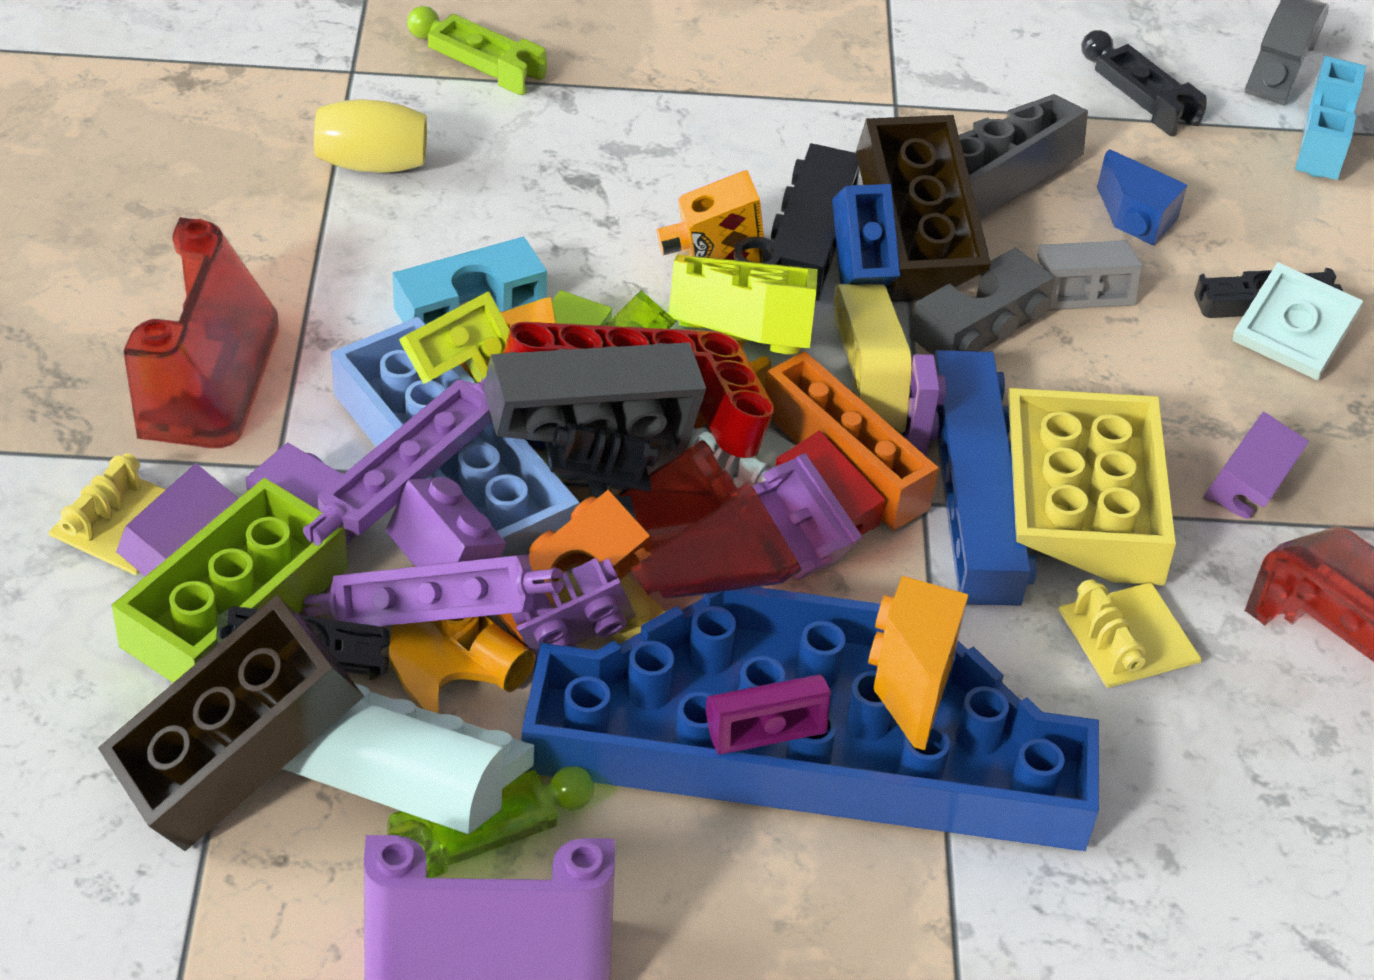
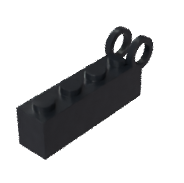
[734,143,860,301]

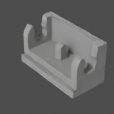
[1037,240,1142,310]

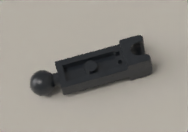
[1081,30,1207,136]

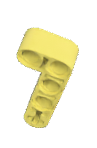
[834,284,912,433]

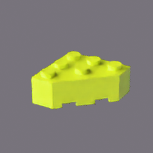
[669,254,818,354]

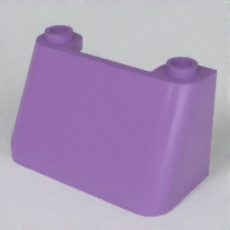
[364,835,615,980]

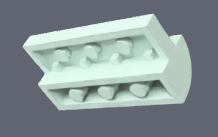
[281,684,534,834]

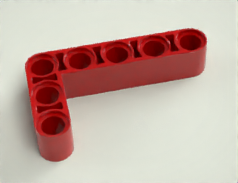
[503,322,774,458]

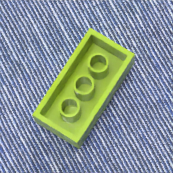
[111,477,348,683]

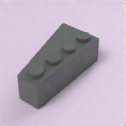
[959,94,1088,219]
[483,342,706,455]

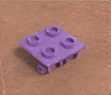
[511,558,636,659]

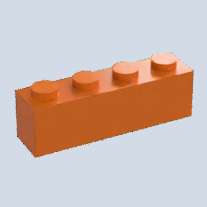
[765,351,939,531]

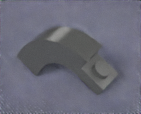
[1245,0,1329,106]

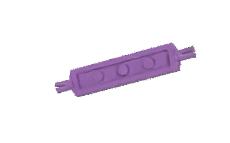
[303,377,493,546]
[304,555,564,626]

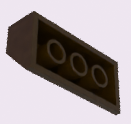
[856,115,991,301]

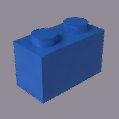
[832,184,900,287]

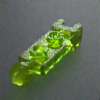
[387,766,595,878]

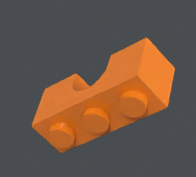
[496,490,654,648]

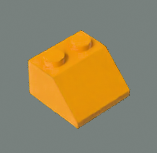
[868,576,969,751]

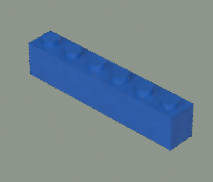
[934,350,1036,606]

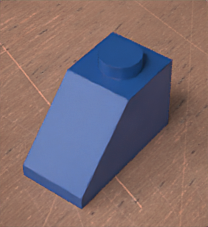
[1097,149,1188,246]

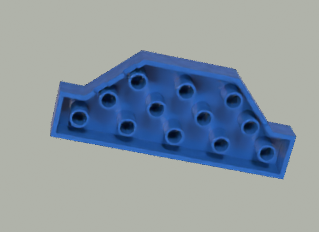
[521,582,1099,852]

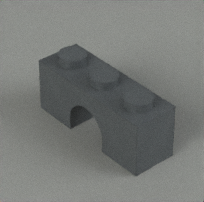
[909,247,1055,357]

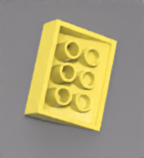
[1008,388,1176,585]

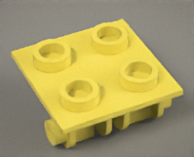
[49,453,166,575]
[1058,579,1202,688]

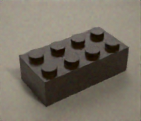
[98,595,365,851]

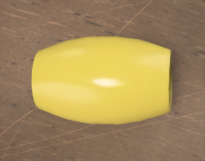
[314,99,427,173]

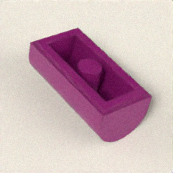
[706,674,831,755]

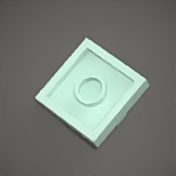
[1232,262,1363,381]

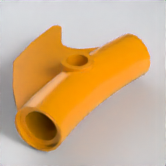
[389,565,536,714]

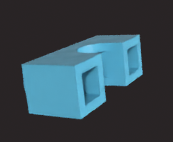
[1295,56,1366,180]
[392,236,547,325]

